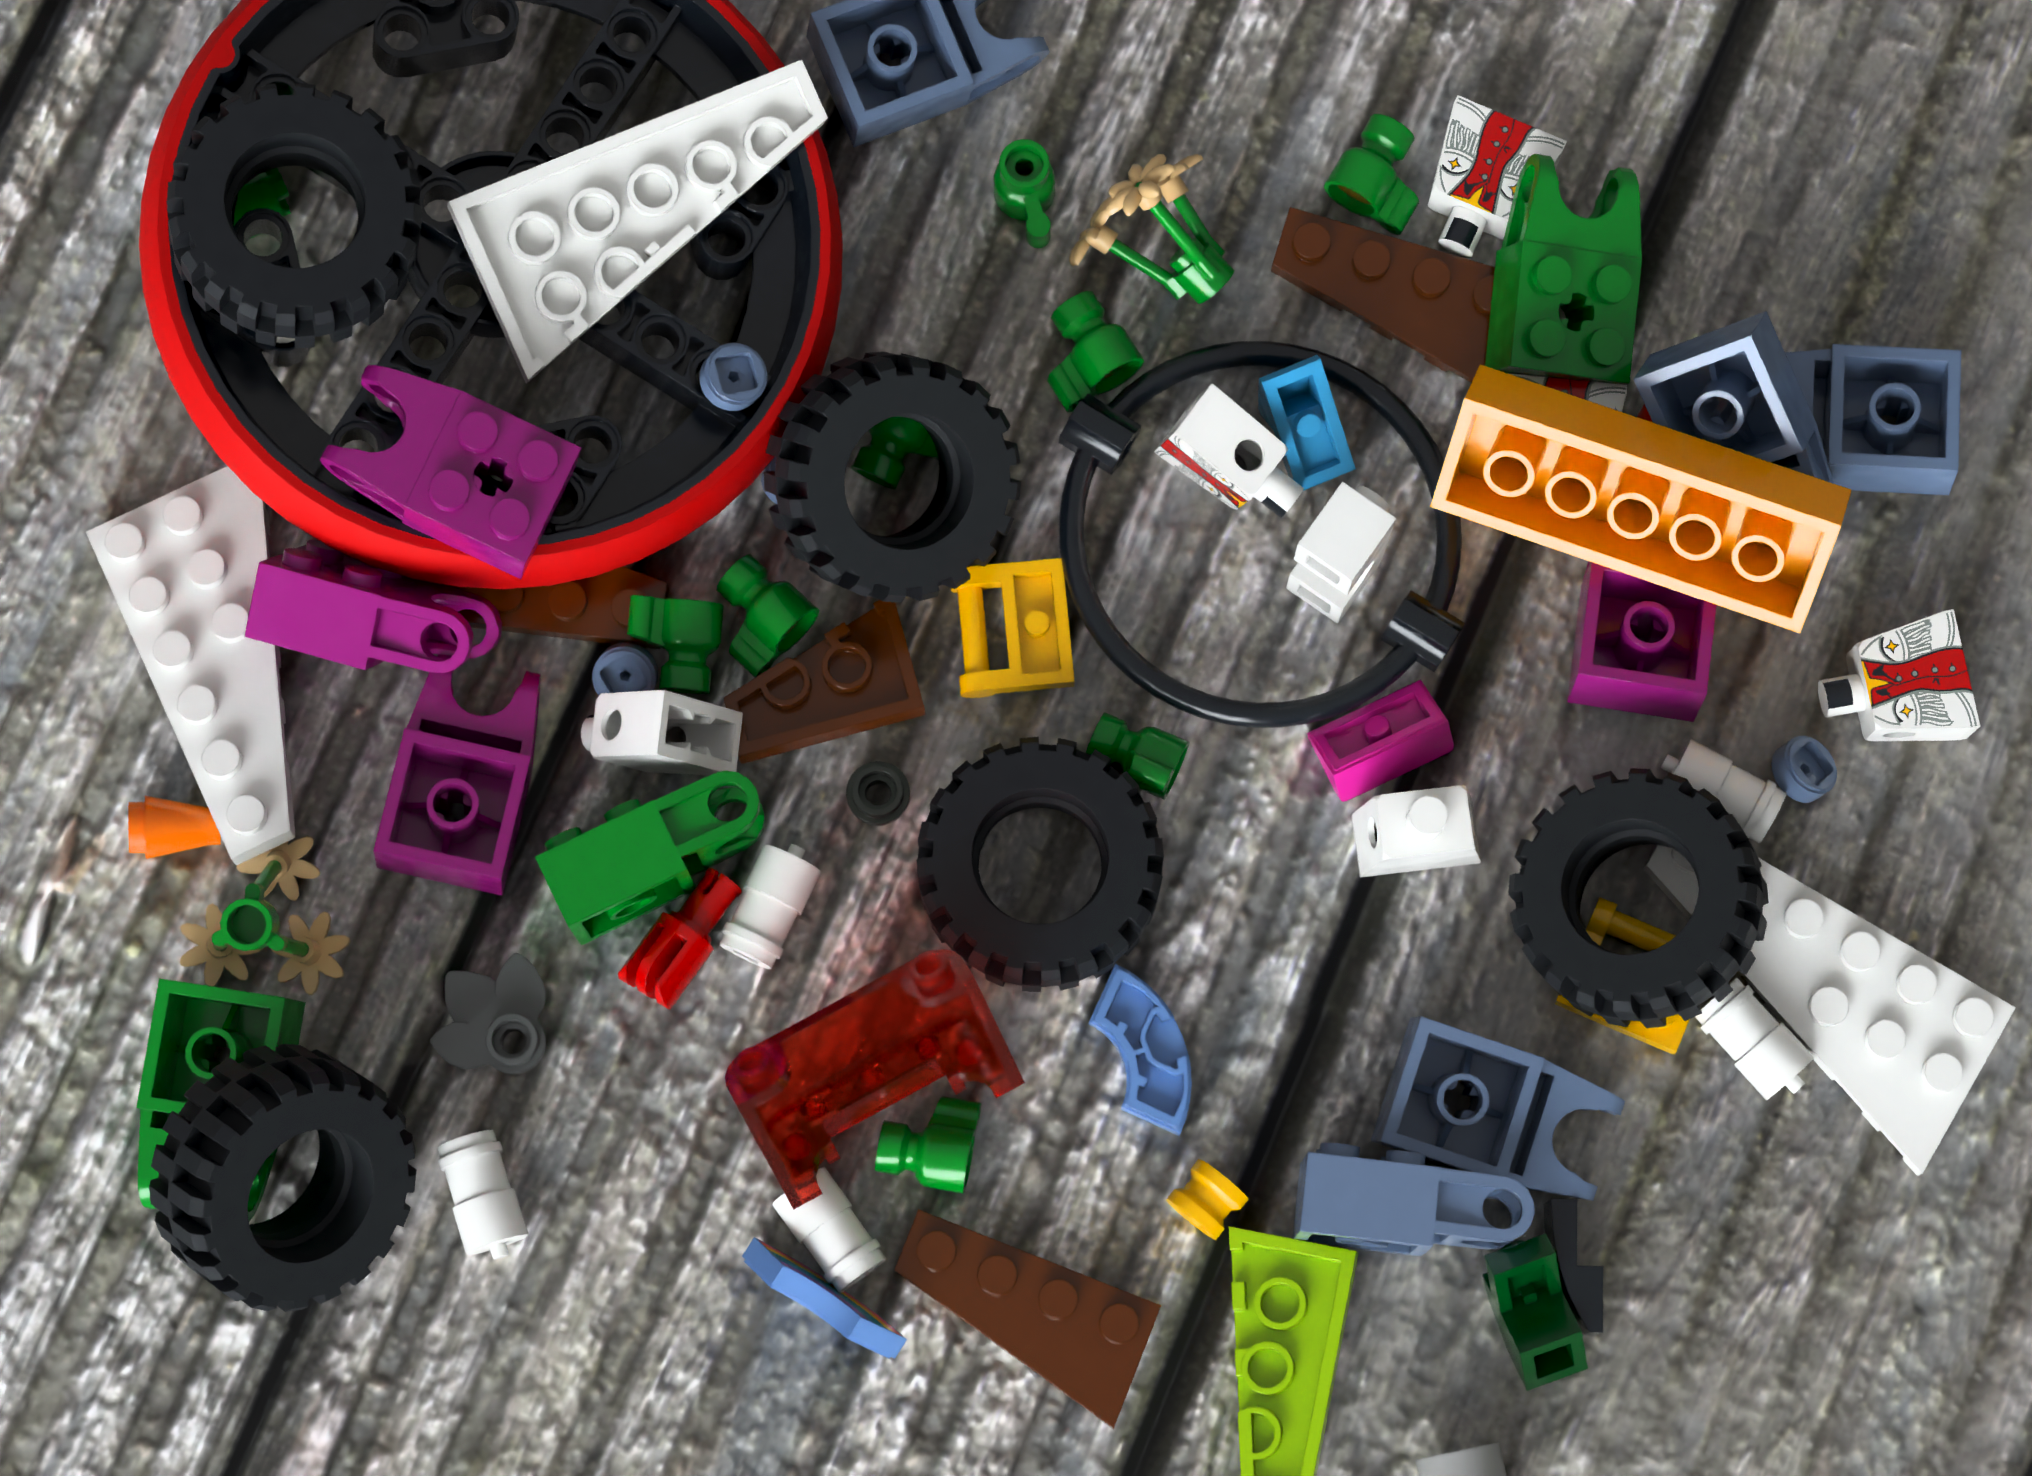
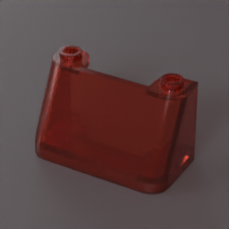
[725,949,1025,1210]

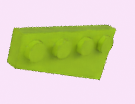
[1229,1226,1359,1476]

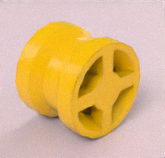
[1166,1159,1249,1240]

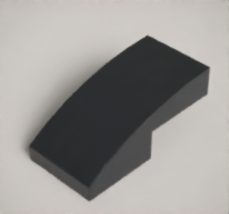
[1543,1199,1603,1336]

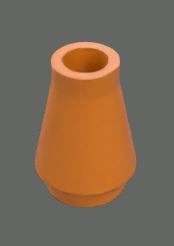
[128,795,221,859]

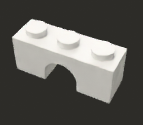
[1286,482,1396,624]

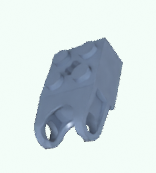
[806,0,1050,148]
[1633,311,1834,484]
[1785,344,1962,495]
[1370,1016,1625,1201]
[1292,1143,1535,1256]

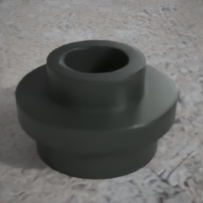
[846,761,910,826]

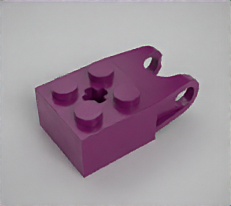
[320,365,582,579]
[244,539,502,673]
[1567,561,1717,722]
[373,654,541,896]

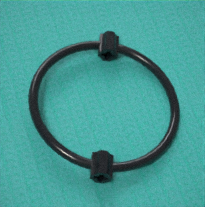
[1059,341,1465,728]

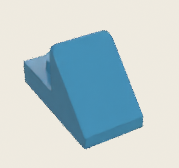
[1258,355,1356,491]

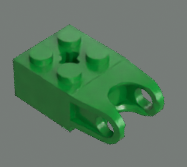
[1485,154,1642,385]
[535,771,765,945]
[136,978,306,1222]

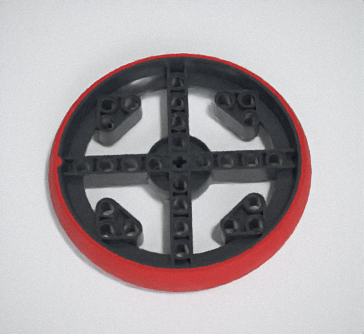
[139,0,843,589]

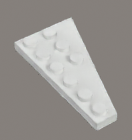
[447,60,828,384]
[86,466,295,865]
[1643,845,2016,1176]

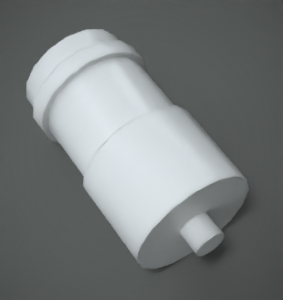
[1661,739,1787,843]
[720,844,821,969]
[1695,978,1815,1100]
[437,1130,529,1260]
[772,1167,886,1293]

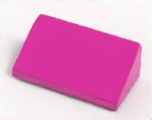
[1307,679,1454,802]

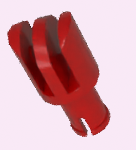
[618,867,742,1010]

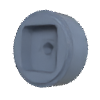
[699,343,767,411]
[592,642,658,695]
[1771,736,1837,803]

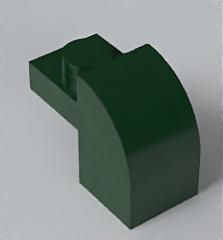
[1482,1233,1588,1391]

